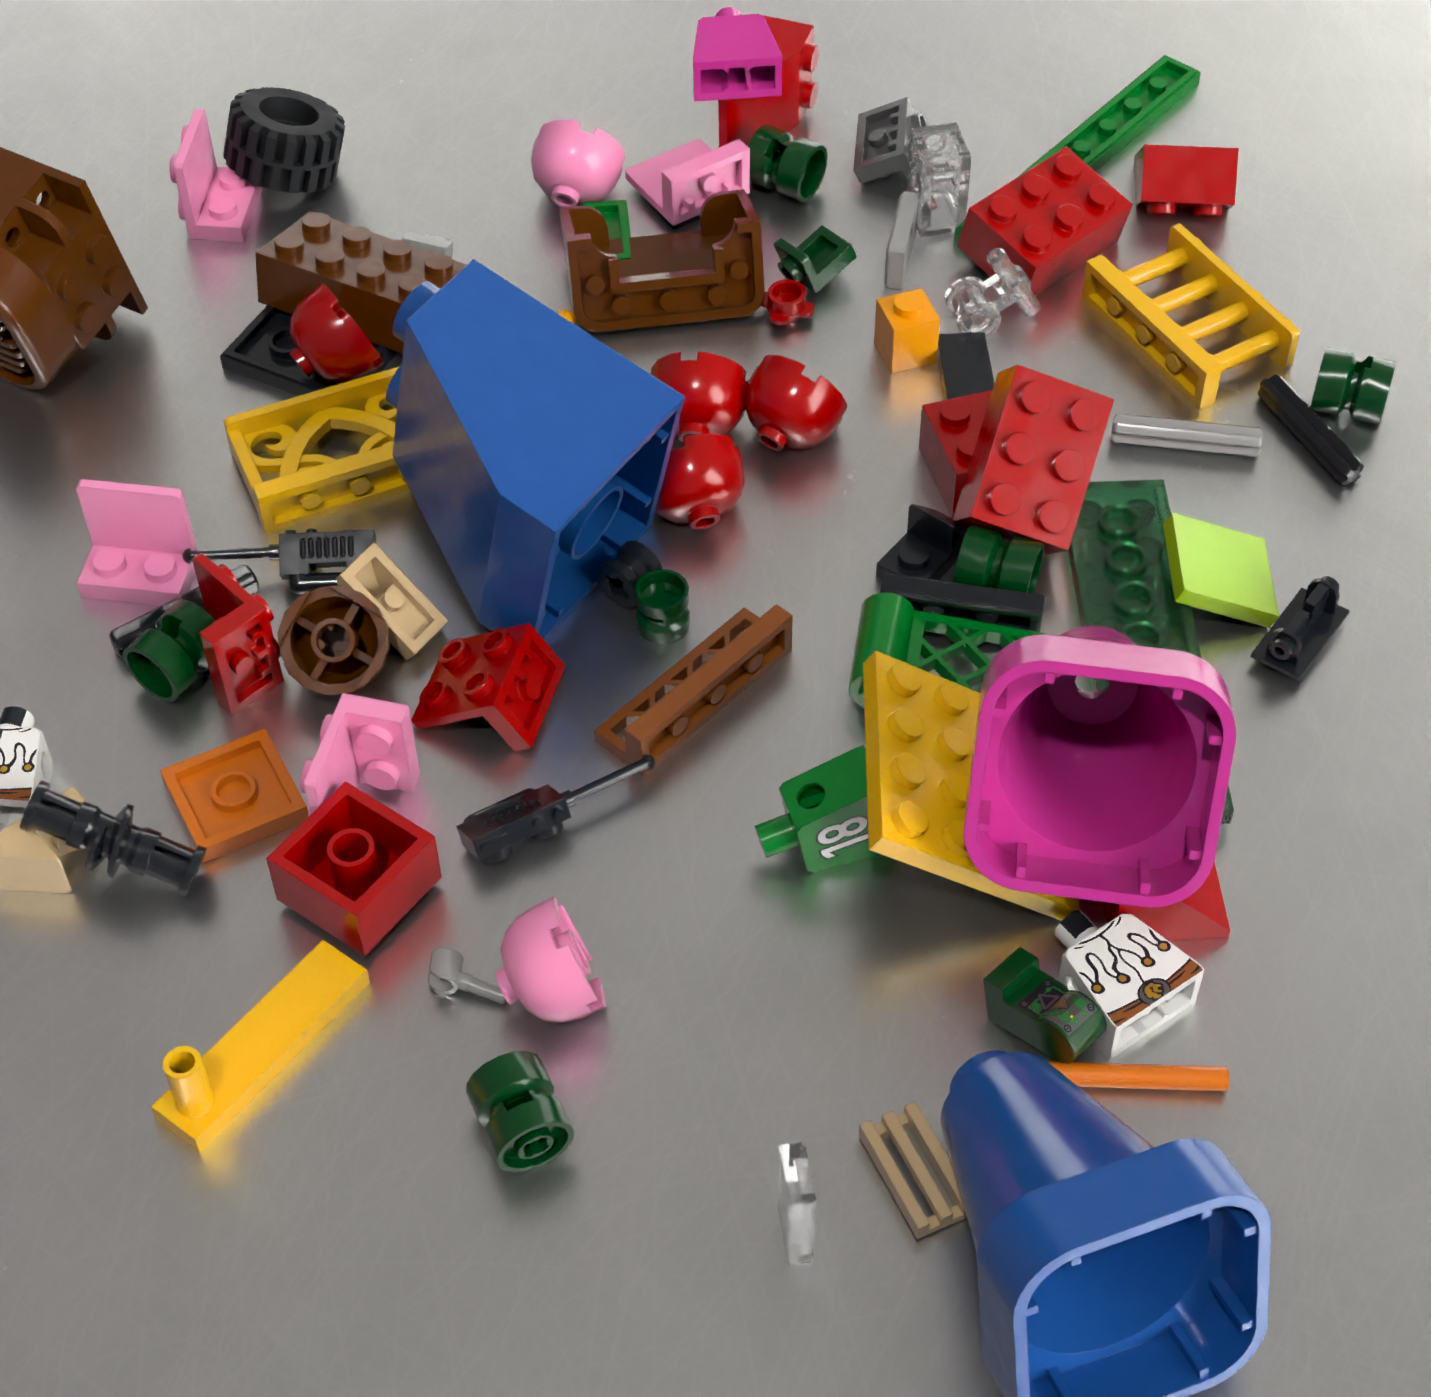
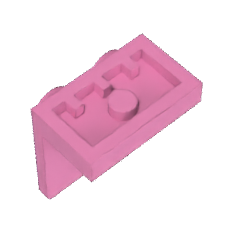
[169,109,263,242]
[625,139,750,226]
[76,479,197,606]
[300,693,421,817]

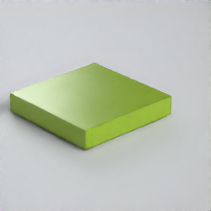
[1163,512,1279,628]

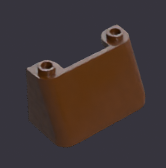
[559,189,765,332]

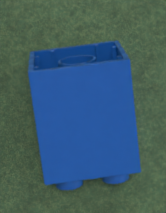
[386,259,685,641]

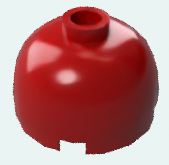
[289,283,384,384]
[651,352,749,442]
[745,355,847,451]
[656,433,745,529]

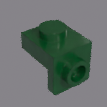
[773,225,857,293]

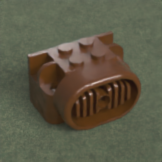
[0,147,148,390]

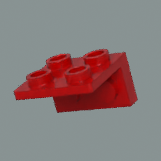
[192,553,284,716]
[411,623,566,752]

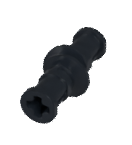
[20,780,207,897]

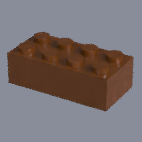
[255,211,467,354]

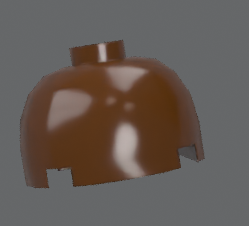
[277,585,390,695]

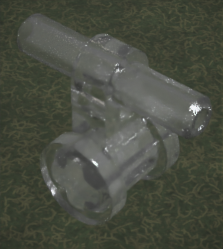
[944,248,1041,338]

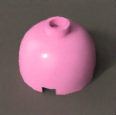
[531,120,625,207]
[495,896,606,1023]

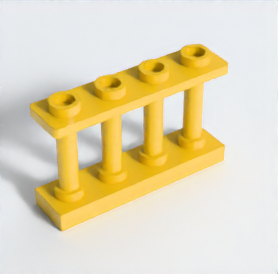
[1081,223,1300,410]

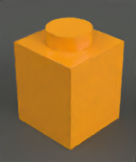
[874,288,940,374]

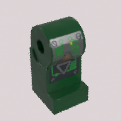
[983,947,1107,1063]

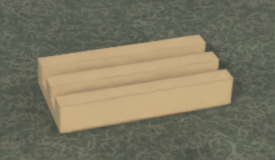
[859,1101,967,1239]

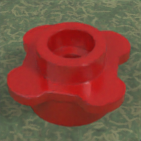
[760,279,814,325]

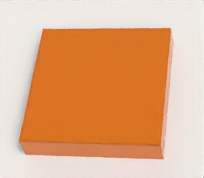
[160,728,309,864]

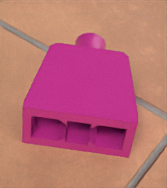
[693,7,782,102]

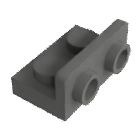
[853,97,929,188]

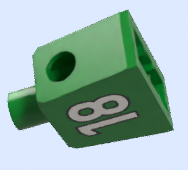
[754,745,882,873]

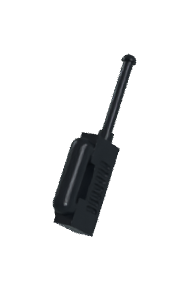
[182,529,376,595]
[456,755,655,863]

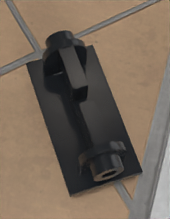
[1251,576,1350,681]

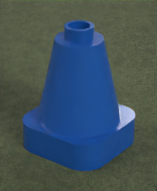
[941,1050,1272,1397]

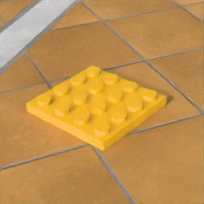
[863,651,1080,921]

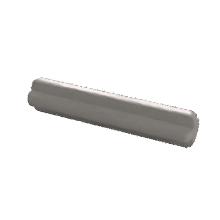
[1111,413,1263,457]

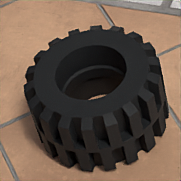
[223,87,345,193]

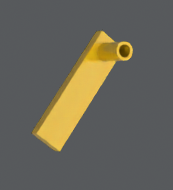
[151,940,370,1152]

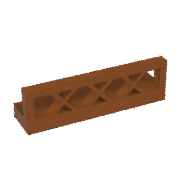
[594,604,793,776]

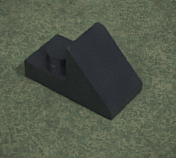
[876,504,969,581]

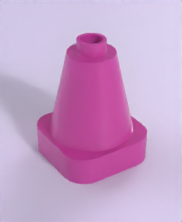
[964,626,1236,908]

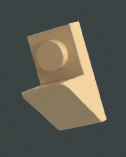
[336,542,448,660]
[0,786,86,893]

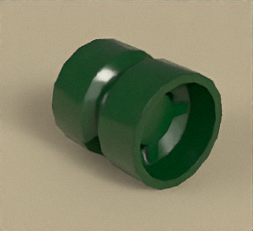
[748,125,828,203]
[1310,347,1396,425]
[953,525,1044,594]
[123,599,215,702]
[466,1051,574,1173]

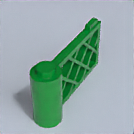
[848,593,1057,708]

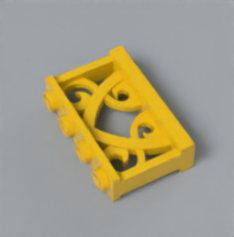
[224,366,410,534]

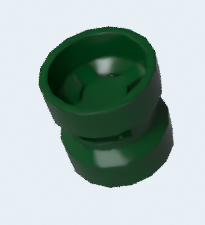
[635,569,690,645]

